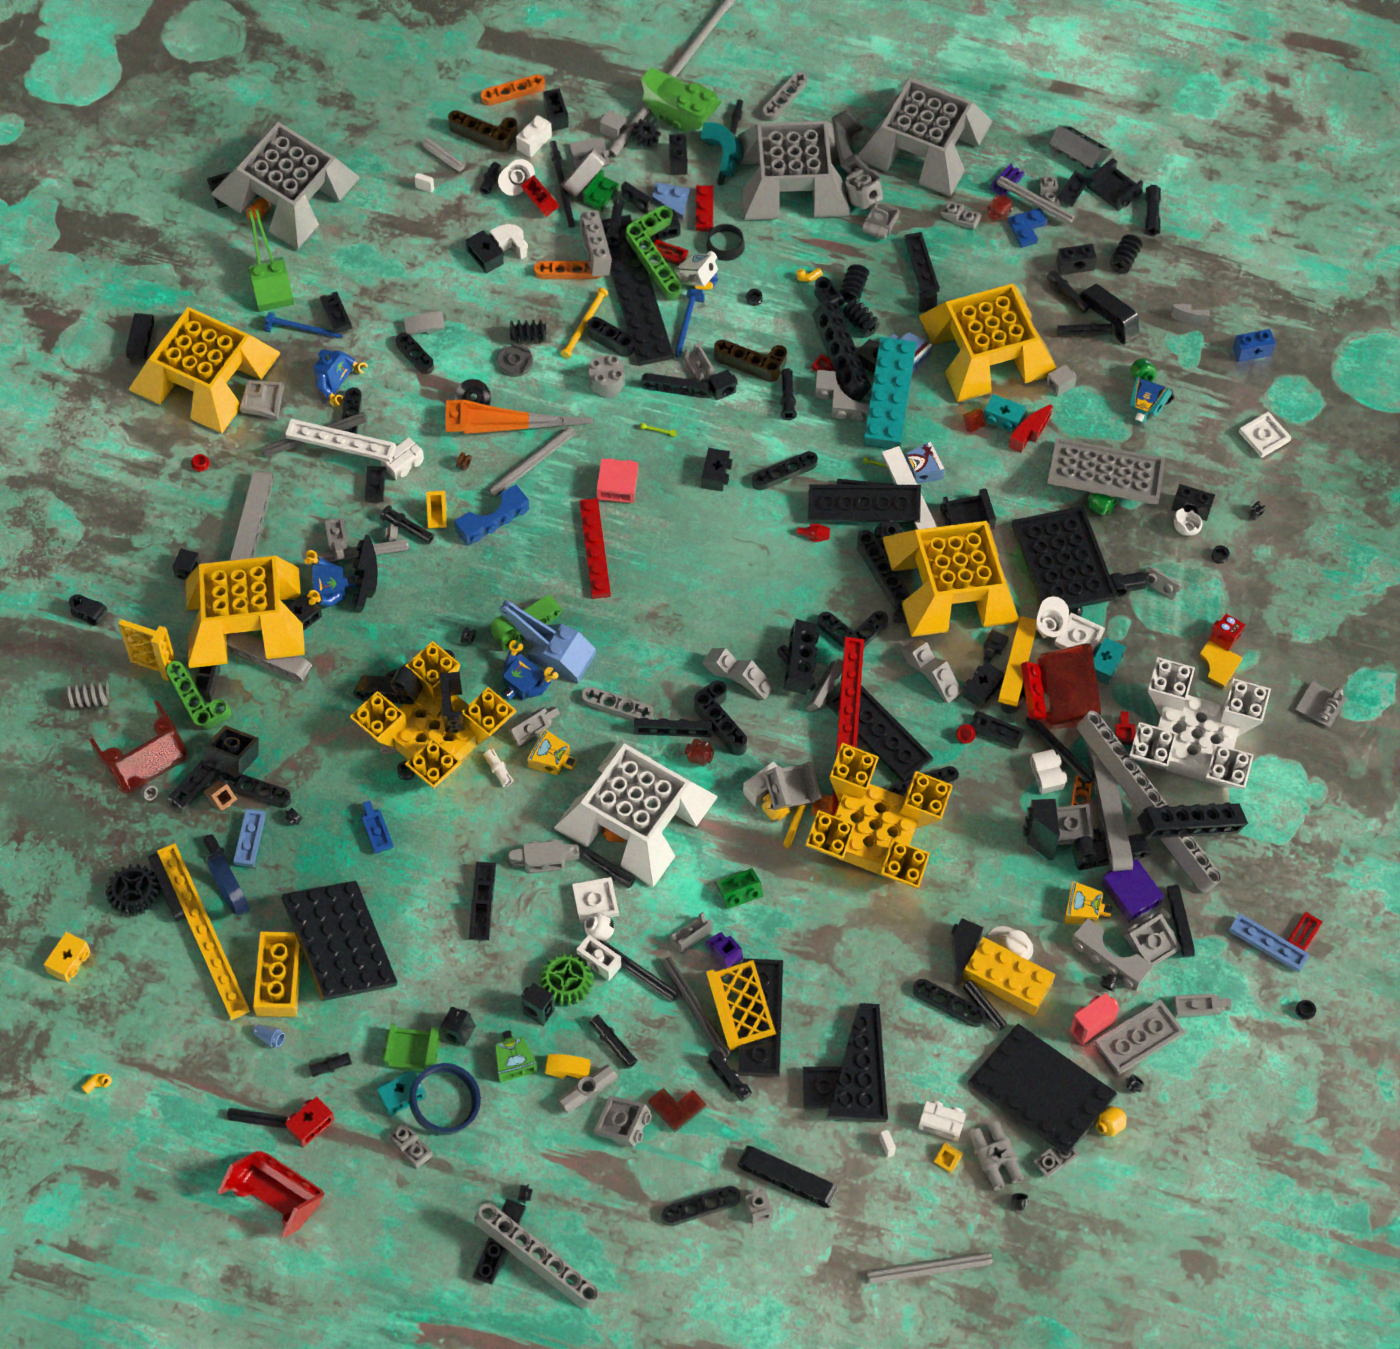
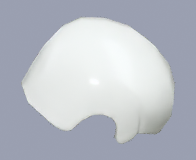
[1174,508,1203,536]

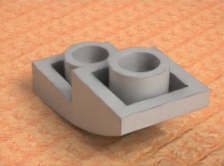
[1039,176,1060,210]
[941,201,981,230]
[1171,303,1210,326]
[404,312,445,336]
[388,1122,433,1169]
[1034,1147,1080,1178]

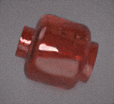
[987,194,1013,221]
[684,739,715,767]

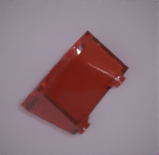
[1037,643,1101,730]

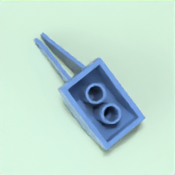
[499,600,596,684]

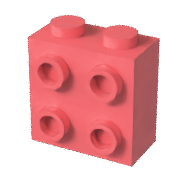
[597,458,638,503]
[1070,993,1119,1046]

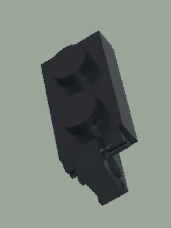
[707,1050,752,1102]

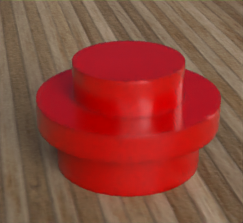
[191,454,210,472]
[956,724,976,744]

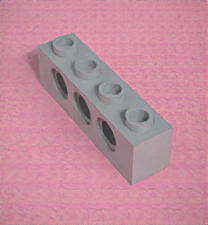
[579,211,612,276]

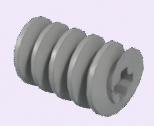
[67,681,109,708]

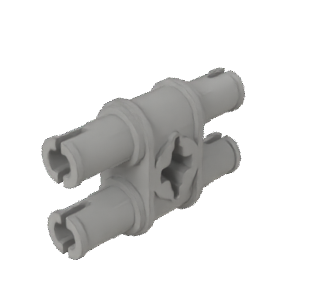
[969,1122,1024,1191]

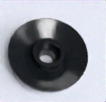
[455,379,491,405]

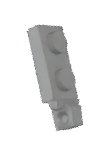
[325,518,348,559]
[508,706,560,746]
[1173,993,1232,1018]

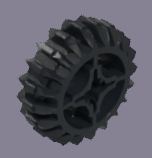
[105,864,161,917]

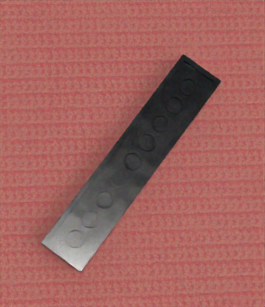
[601,215,674,366]

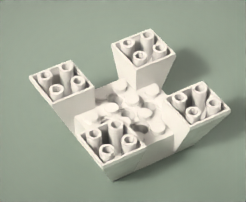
[1129,657,1271,790]
[554,740,717,887]

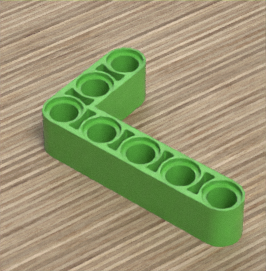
[626,206,681,301]

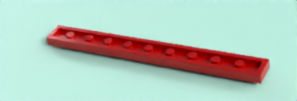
[831,637,864,816]

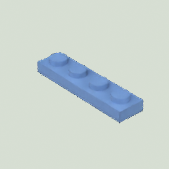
[1229,913,1310,973]

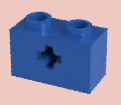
[1232,329,1276,362]

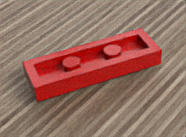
[696,185,713,232]
[1021,661,1047,721]

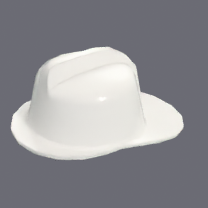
[498,159,535,196]
[1036,596,1069,639]
[987,926,1034,960]

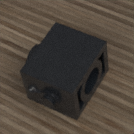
[440,1006,476,1047]

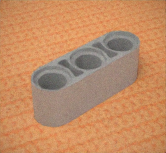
[561,148,606,197]

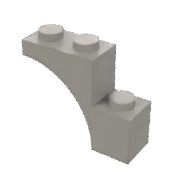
[815,370,869,421]
[901,639,962,703]
[702,648,775,700]

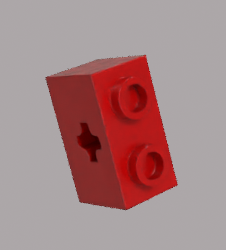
[520,175,560,217]
[285,1096,335,1148]

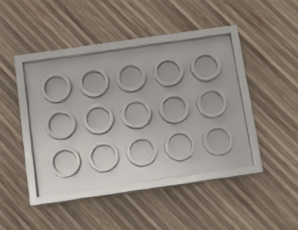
[1047,437,1165,505]

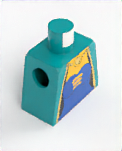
[1130,377,1172,424]

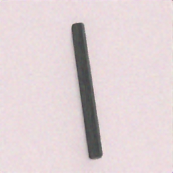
[262,412,368,457]
[662,957,730,1058]

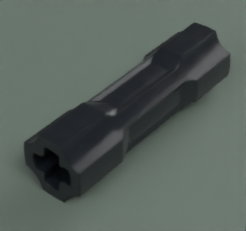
[1145,185,1161,236]

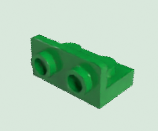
[582,170,619,212]
[716,868,763,909]

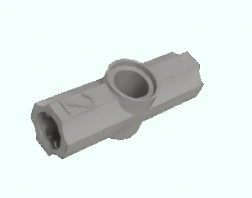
[557,1064,618,1114]

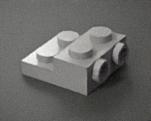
[1124,913,1182,966]
[593,1095,651,1148]

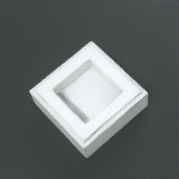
[415,173,434,194]
[879,1130,896,1158]

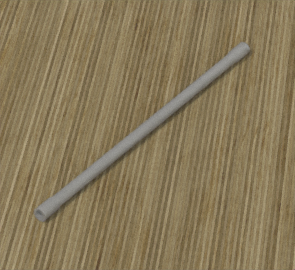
[608,0,736,158]

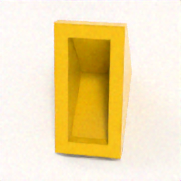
[426,490,447,528]

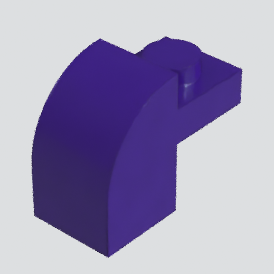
[705,932,743,969]

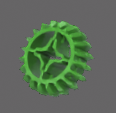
[539,952,594,1007]

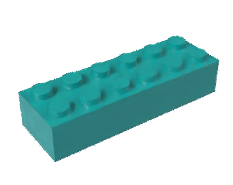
[864,337,917,449]

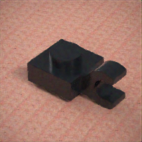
[983,629,1009,663]

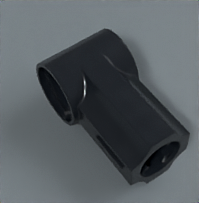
[1110,572,1147,597]

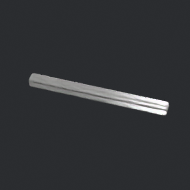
[489,427,575,497]
[867,1252,992,1284]

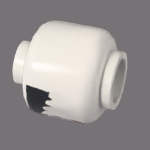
[584,912,614,941]

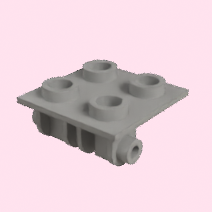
[569,137,610,167]
[1295,681,1347,728]

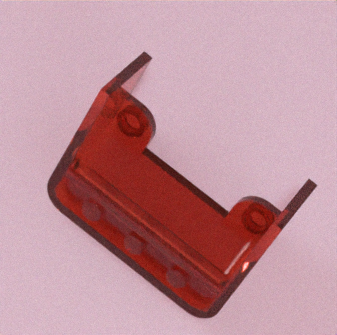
[89,700,188,793]

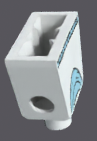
[674,251,718,286]

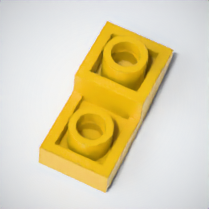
[545,1054,591,1079]

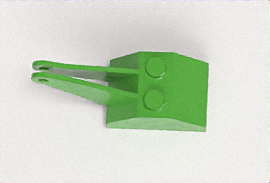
[247,209,294,312]

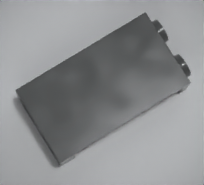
[831,110,870,174]

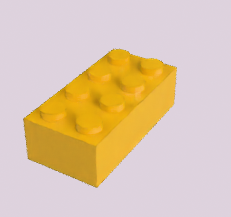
[253,932,302,1017]
[963,937,1055,1016]

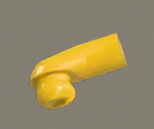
[796,268,823,283]
[81,1074,112,1094]

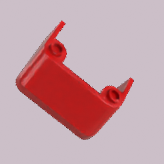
[217,1151,324,1238]

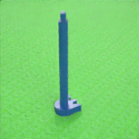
[675,289,705,358]
[264,312,343,338]

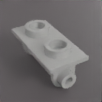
[1144,566,1182,600]

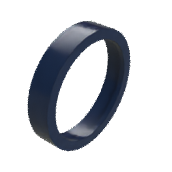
[206,851,250,918]
[409,1063,481,1135]

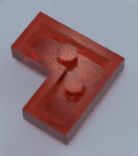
[648,1088,706,1132]

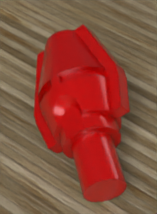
[797,523,830,542]

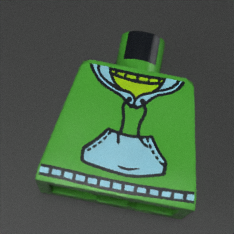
[495,1030,538,1083]

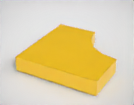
[1199,641,1243,689]

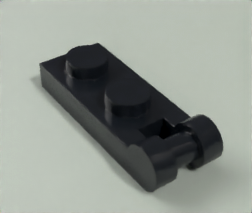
[320,291,352,334]
[969,711,1026,749]
[167,760,218,813]

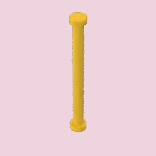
[560,288,608,359]

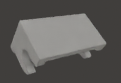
[683,343,715,383]
[669,912,713,954]

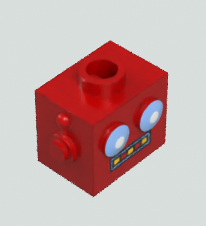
[1209,613,1246,652]

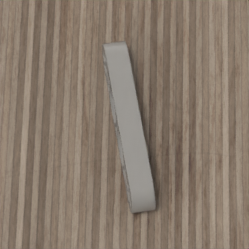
[763,72,808,121]
[582,687,653,721]

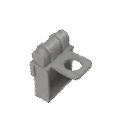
[862,202,900,240]

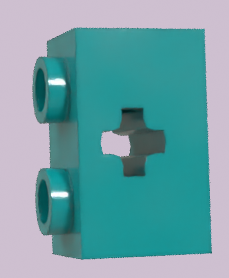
[983,394,1026,432]
[1086,637,1126,685]
[377,1070,427,1117]

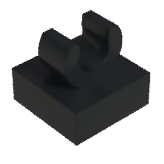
[918,292,937,312]

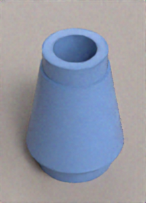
[253,1024,285,1048]

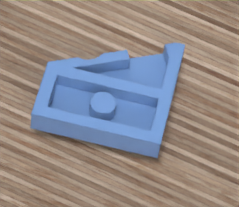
[652,183,690,219]

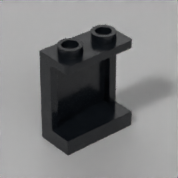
[1087,158,1144,212]
[940,488,996,529]
[440,672,465,733]

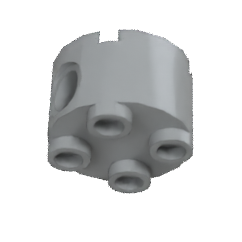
[845,169,883,209]
[589,355,625,398]

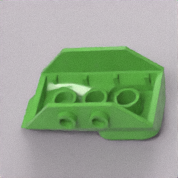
[641,67,722,133]

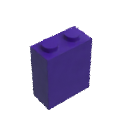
[1102,859,1164,922]

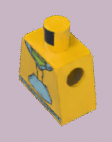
[527,729,577,775]
[1064,881,1113,925]

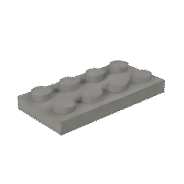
[1094,1000,1185,1076]

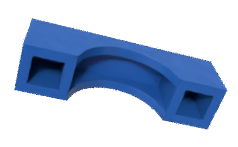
[454,484,529,546]

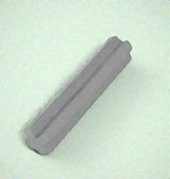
[423,138,465,172]

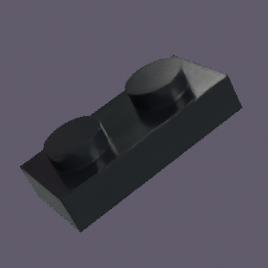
[1058,171,1089,207]
[621,181,653,214]
[364,466,386,502]

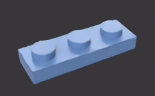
[233,809,266,868]

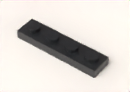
[904,232,940,293]
[634,718,712,738]

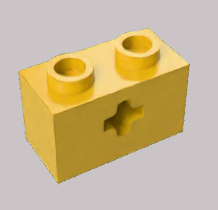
[44,932,90,983]

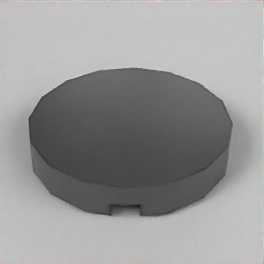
[497,344,533,377]

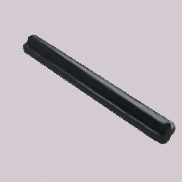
[1025,716,1095,784]
[597,940,678,1002]

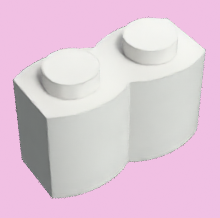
[1030,749,1067,794]

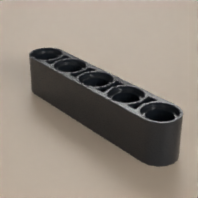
[857,530,910,612]
[737,1145,839,1208]

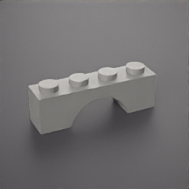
[1071,918,1153,990]

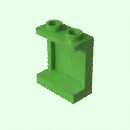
[382,1023,441,1074]

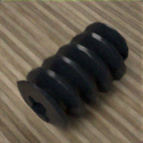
[1109,234,1144,274]
[839,264,869,303]
[843,298,880,337]
[510,319,547,343]

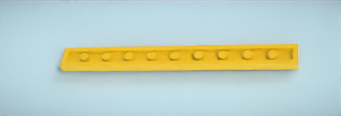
[157,843,250,1020]

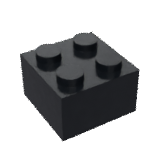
[204,725,259,778]

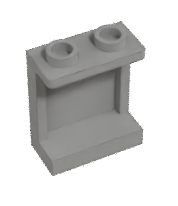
[764,761,822,810]

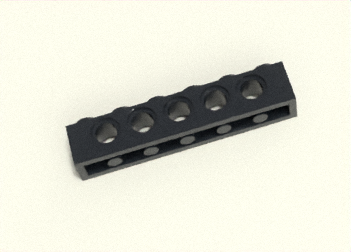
[812,301,872,401]
[1137,802,1248,839]

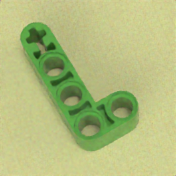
[491,595,563,650]
[167,661,231,730]

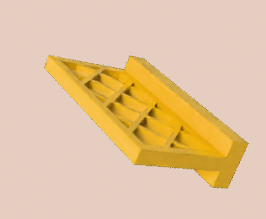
[118,619,176,681]
[706,960,776,1051]

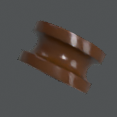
[456,452,472,471]

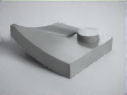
[240,380,284,421]

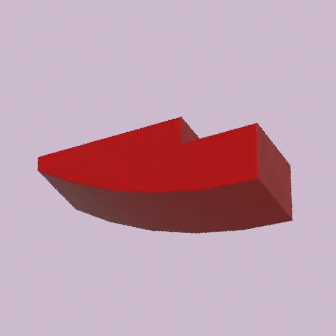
[1008,404,1053,453]

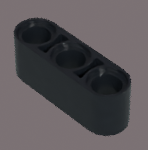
[126,313,154,360]
[587,317,633,357]

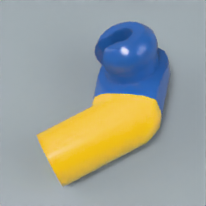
[695,273,718,290]

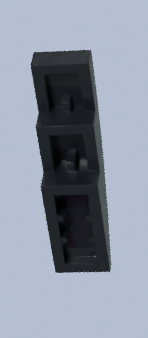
[469,862,496,941]

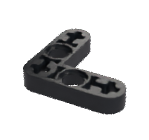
[817,611,888,648]

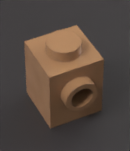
[204,780,237,811]

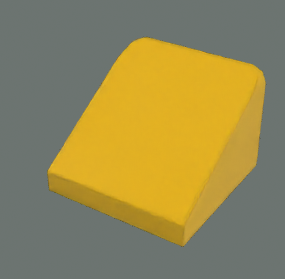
[933,1143,964,1173]

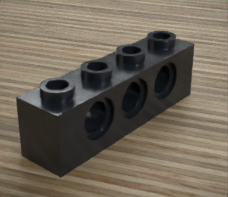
[783,619,819,695]

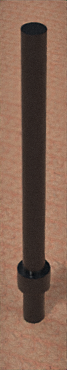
[717,99,743,185]
[549,140,575,228]

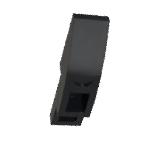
[352,535,378,613]
[472,1198,527,1285]

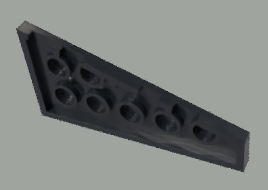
[826,1003,888,1122]

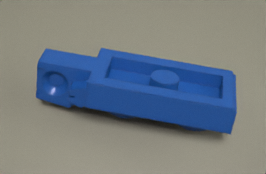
[361,800,394,854]

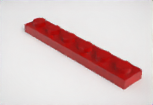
[579,498,611,599]

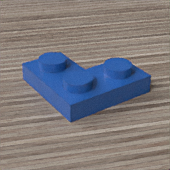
[1007,208,1047,248]

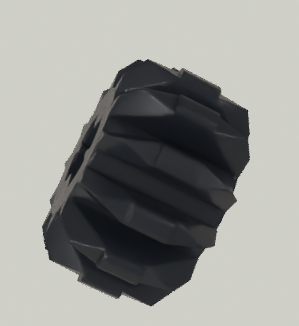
[631,118,661,148]

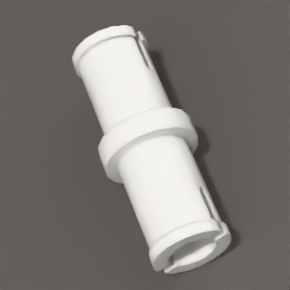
[483,749,514,787]

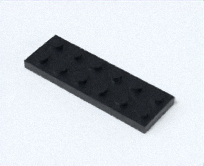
[808,484,921,522]
[826,685,933,782]
[738,958,783,1077]

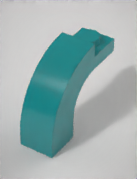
[701,122,743,177]

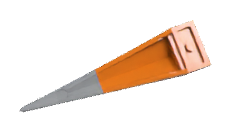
[446,400,593,434]

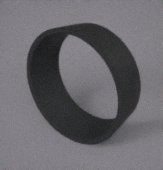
[706,224,745,261]

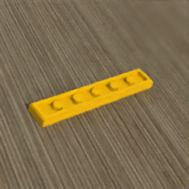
[998,616,1037,706]

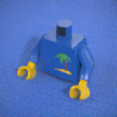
[313,349,368,407]
[305,550,356,607]
[501,640,558,701]

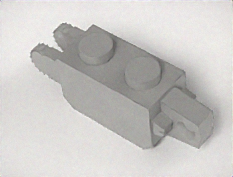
[508,839,579,874]

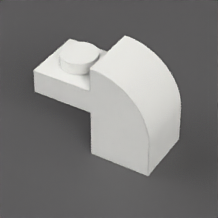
[490,224,528,259]

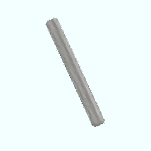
[997,176,1075,224]
[316,539,409,562]

